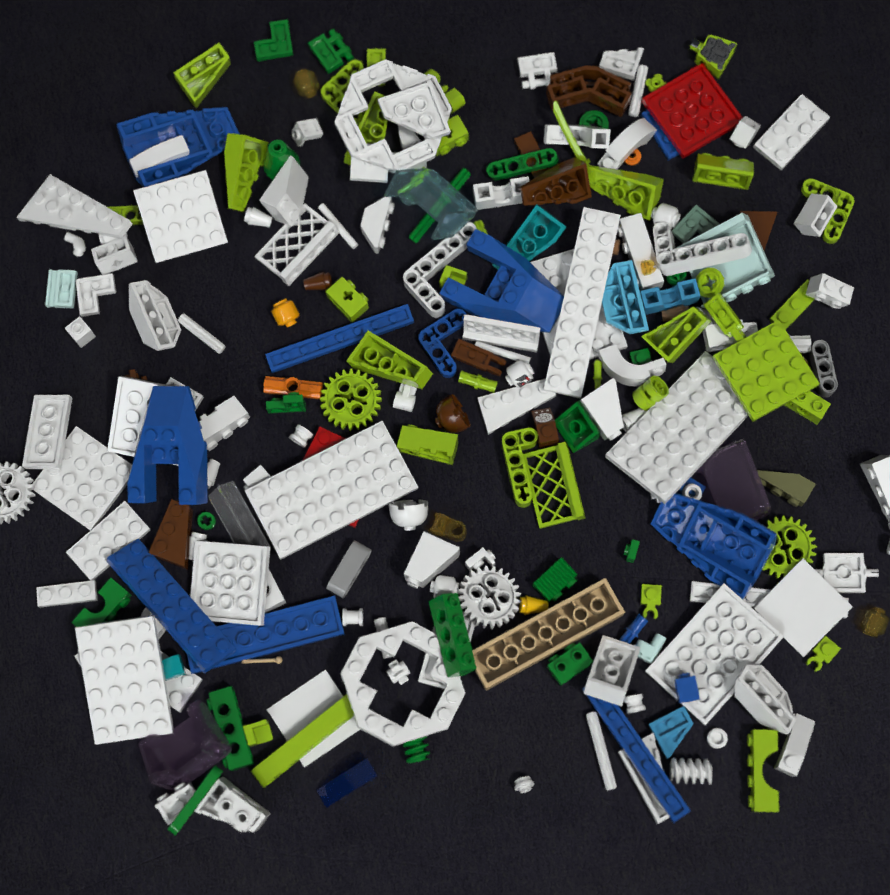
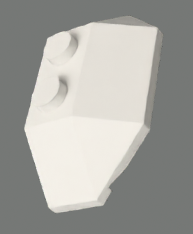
[129,280,181,351]
[735,664,797,735]

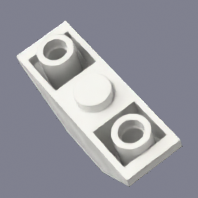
[360,195,394,254]

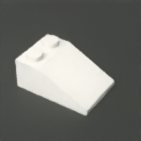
[259,156,308,227]
[584,635,641,706]

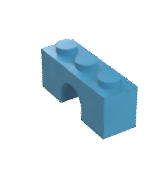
[640,278,700,315]

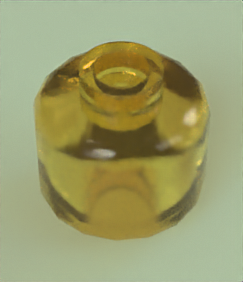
[293,69,320,98]
[860,607,889,638]

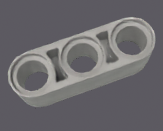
[809,340,838,397]
[326,540,372,598]

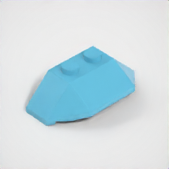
[602,260,649,334]

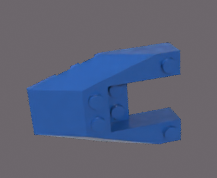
[439,228,564,333]
[127,386,208,505]

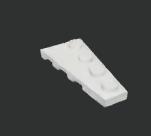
[478,379,556,435]
[618,733,669,824]

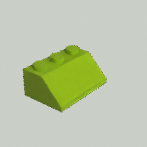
[693,153,754,190]

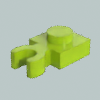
[641,584,662,619]
[806,636,841,672]

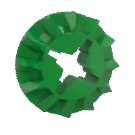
[579,110,609,129]

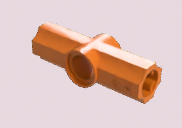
[263,376,323,400]

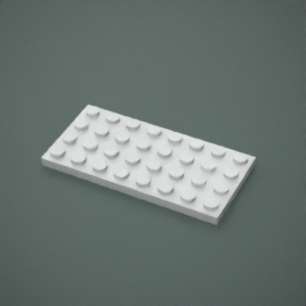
[605,351,748,504]
[245,421,418,560]

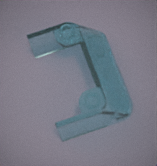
[384,168,478,240]

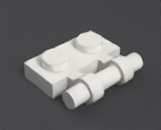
[518,52,557,89]

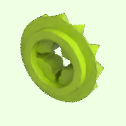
[696,268,725,298]

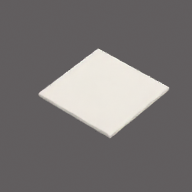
[754,558,853,657]
[267,670,360,768]

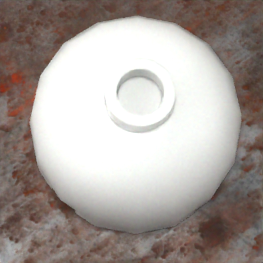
[389,500,428,531]

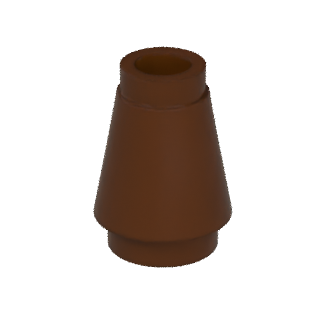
[303,272,332,290]

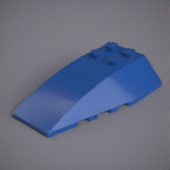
[117,107,239,187]
[651,493,777,600]

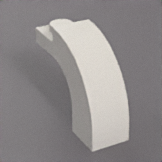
[597,118,657,170]
[544,124,610,148]
[598,344,666,387]

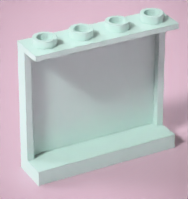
[676,213,775,310]

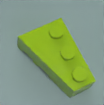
[641,307,711,363]

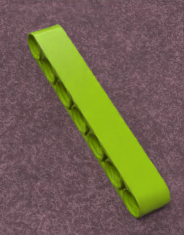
[251,694,354,788]

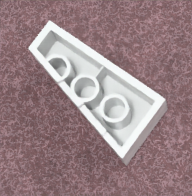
[860,455,890,529]

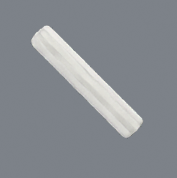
[629,65,648,117]
[178,314,225,354]

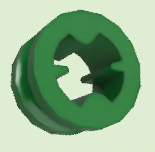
[197,512,216,530]

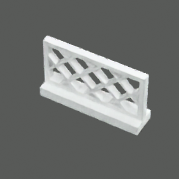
[255,204,339,286]
[463,314,540,353]

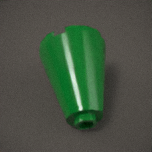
[264,140,300,180]

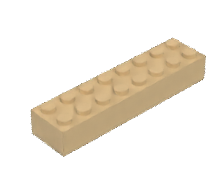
[472,578,625,691]

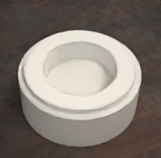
[707,728,728,749]

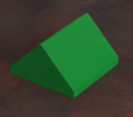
[555,400,600,453]

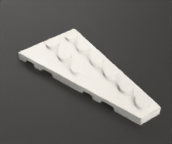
[17,175,132,239]

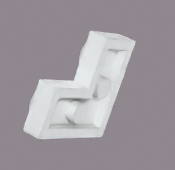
[76,273,116,317]

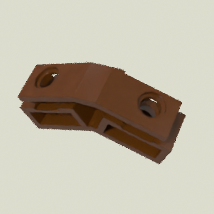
[546,66,632,117]

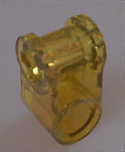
[428,513,467,542]

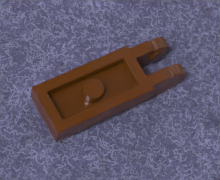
[451,339,506,376]

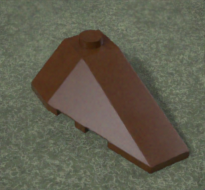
[520,157,592,205]

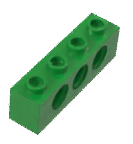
[429,593,477,678]
[207,686,254,771]

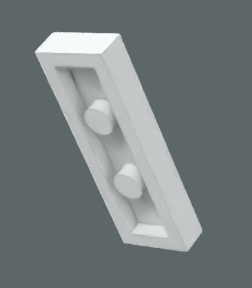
[36,580,97,608]

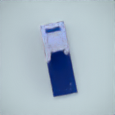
[317,759,378,808]

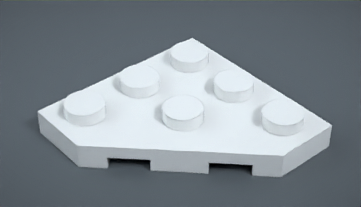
[378,81,451,140]

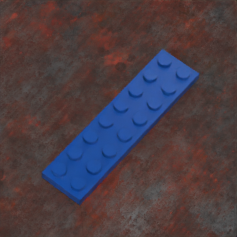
[106,539,236,674]
[187,596,345,674]

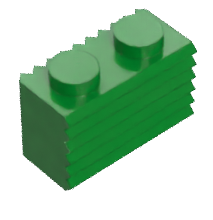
[533,557,578,603]

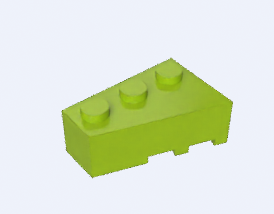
[174,43,231,108]
[397,425,458,465]

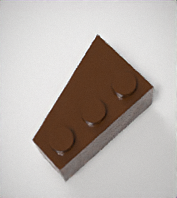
[149,499,193,570]

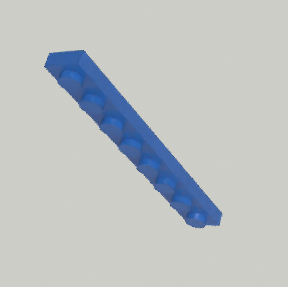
[265,304,414,373]
[582,686,691,823]

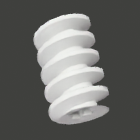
[670,758,712,784]

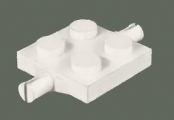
[814,553,879,593]

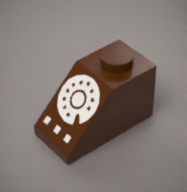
[531,408,559,448]

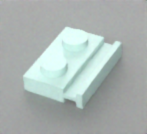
[45,270,78,308]

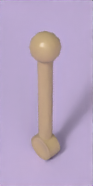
[241,656,283,664]

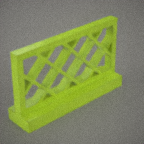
[523,442,586,529]

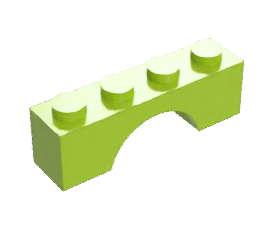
[747,730,779,813]

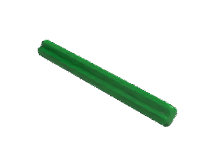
[409,168,470,243]

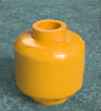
[272,299,300,328]

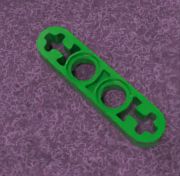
[487,148,558,181]
[167,765,223,835]

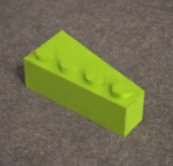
[344,92,388,166]
[346,331,433,389]

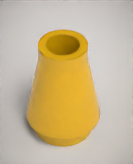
[519,595,549,615]

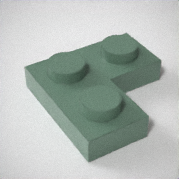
[672,205,720,244]

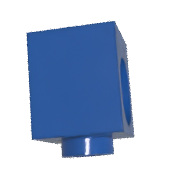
[674,673,700,703]

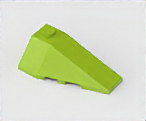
[224,133,268,212]
[587,165,664,220]

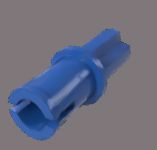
[619,614,648,644]

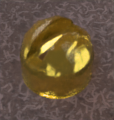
[641,260,656,276]

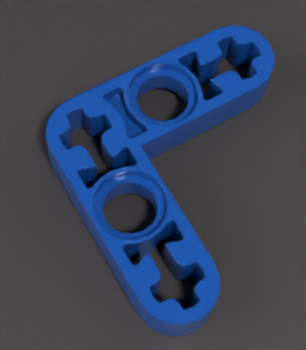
[419,309,466,378]

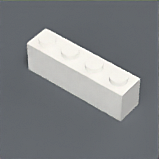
[617,213,664,291]

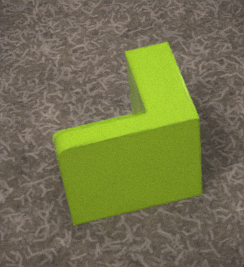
[439,265,467,288]
[243,719,273,747]

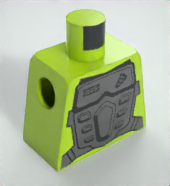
[690,35,737,80]

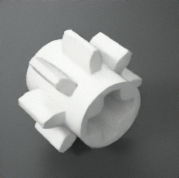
[386,660,411,685]

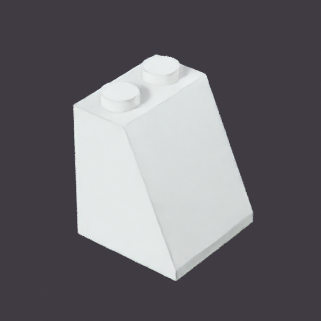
[580,378,624,441]
[404,532,460,589]

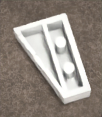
[199,396,250,451]
[194,777,271,832]

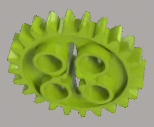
[320,369,382,431]
[762,516,817,579]

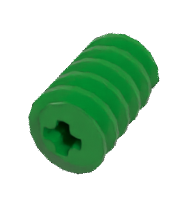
[402,723,430,763]

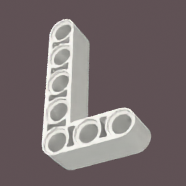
[653,221,752,276]
[403,222,476,318]

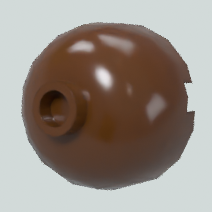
[435,394,471,433]

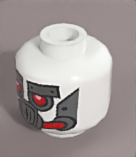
[505,360,535,388]

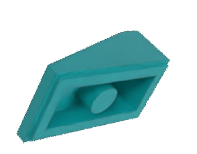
[162,654,186,681]

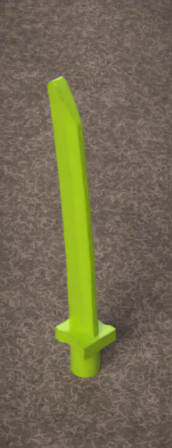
[553,100,590,166]

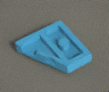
[648,706,693,759]

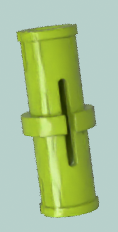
[458,370,498,393]

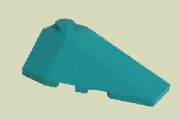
[492,205,566,269]

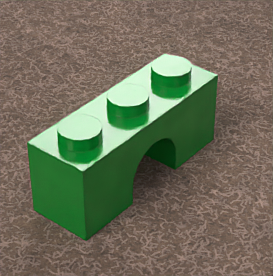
[71,578,132,627]

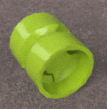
[632,375,669,411]

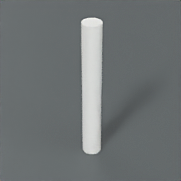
[318,203,358,249]
[475,341,531,363]

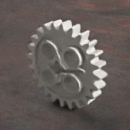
[0,462,36,524]
[457,566,521,629]

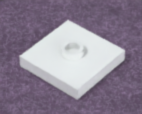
[350,144,389,183]

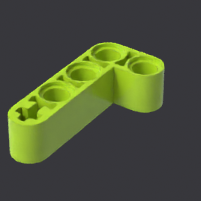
[502,428,538,508]

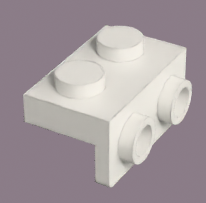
[155,782,202,825]

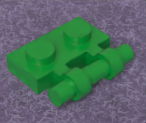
[308,29,354,74]

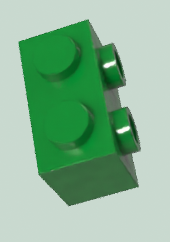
[547,643,593,686]

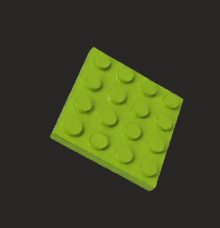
[712,320,820,422]

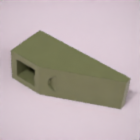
[751,470,816,507]

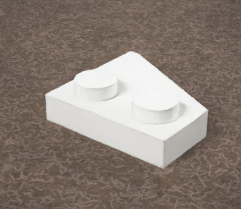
[599,48,644,80]

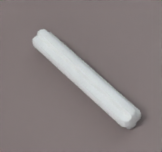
[586,712,617,790]

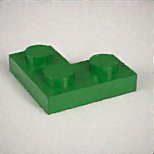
[254,20,293,61]
[266,392,306,414]

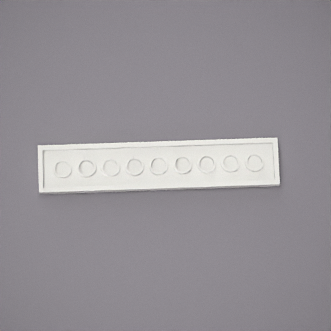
[544,207,621,398]

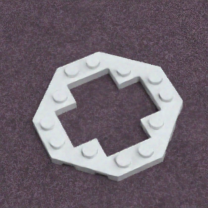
[335,59,452,173]
[341,622,465,747]

